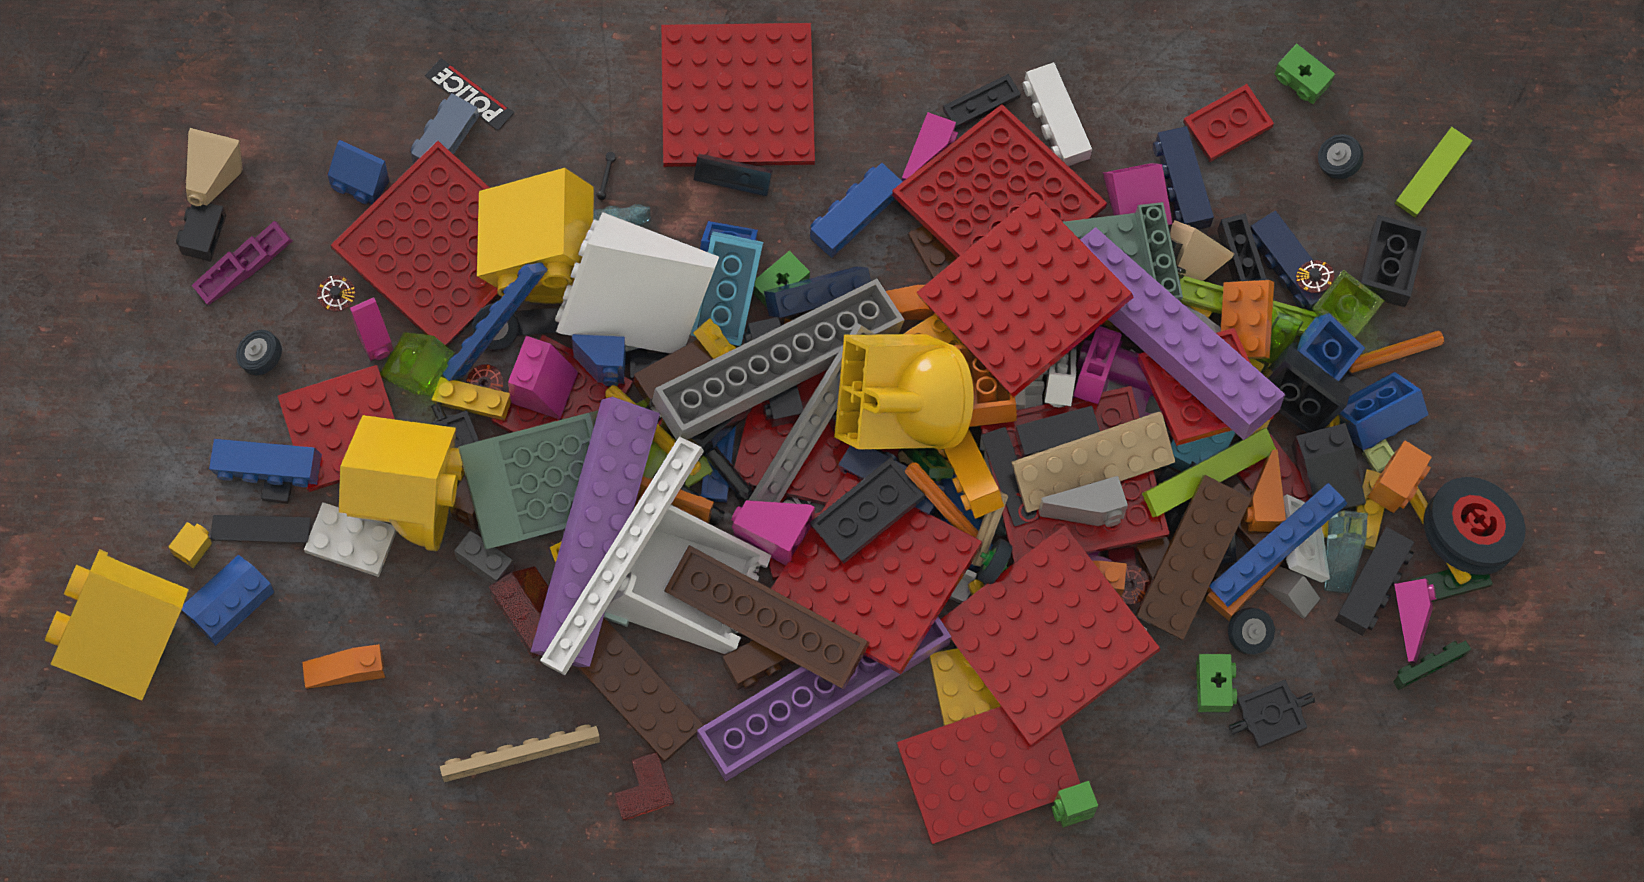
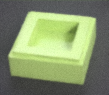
[1362,439,1394,473]

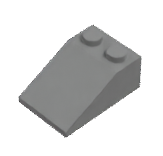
[1039,476,1128,527]

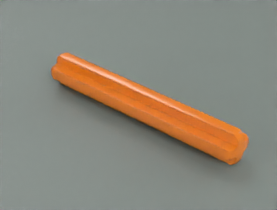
[1349,331,1444,373]
[905,462,979,538]

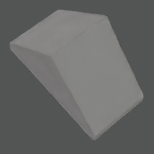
[1262,566,1320,619]

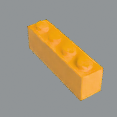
[937,428,1004,519]

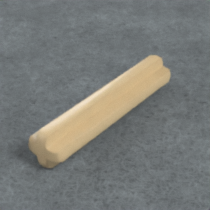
[971,492,1008,567]

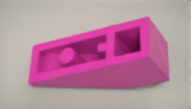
[902,112,958,181]
[350,297,394,361]
[1073,326,1122,404]
[1394,578,1436,664]

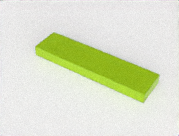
[1395,127,1472,218]

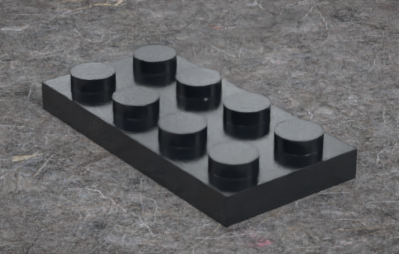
[810,457,925,564]

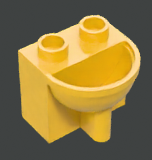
[477,168,594,304]
[834,334,974,449]
[339,415,465,551]
[44,549,189,700]

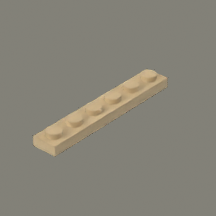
[440,725,600,782]

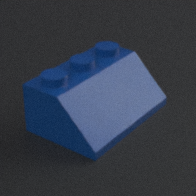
[1339,372,1429,451]
[181,555,274,646]

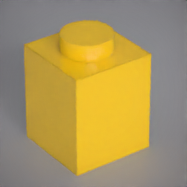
[169,522,212,568]

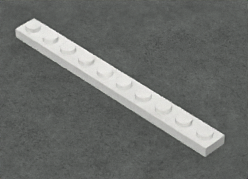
[540,437,704,675]

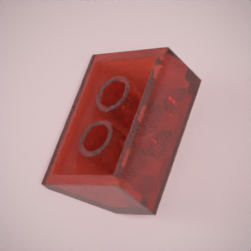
[489,566,549,659]

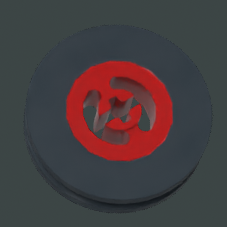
[1423,477,1526,575]

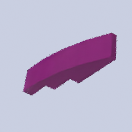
[192,221,293,305]

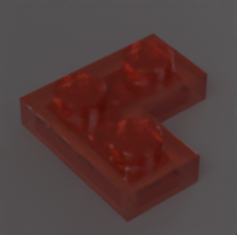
[614,752,674,821]

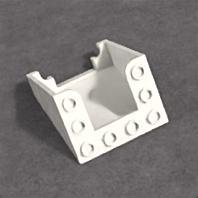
[555,212,719,353]
[605,505,771,654]

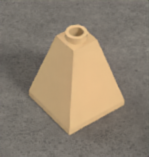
[186,128,243,206]
[1170,221,1234,281]

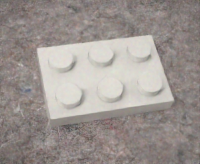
[1283,495,1330,583]
[304,503,397,577]

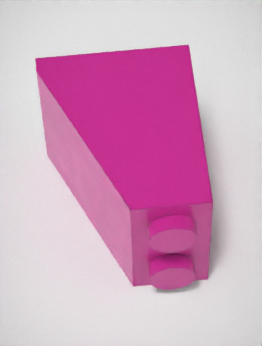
[1103,163,1173,225]
[508,336,578,419]
[731,500,815,565]

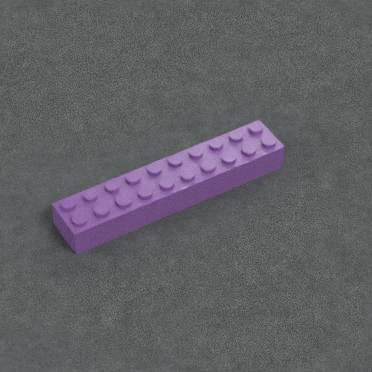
[1080,227,1285,440]
[531,397,660,667]
[697,617,951,782]

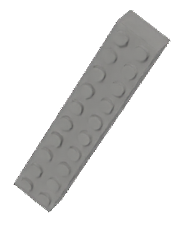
[652,279,904,440]

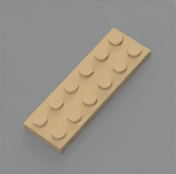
[1011,411,1175,513]

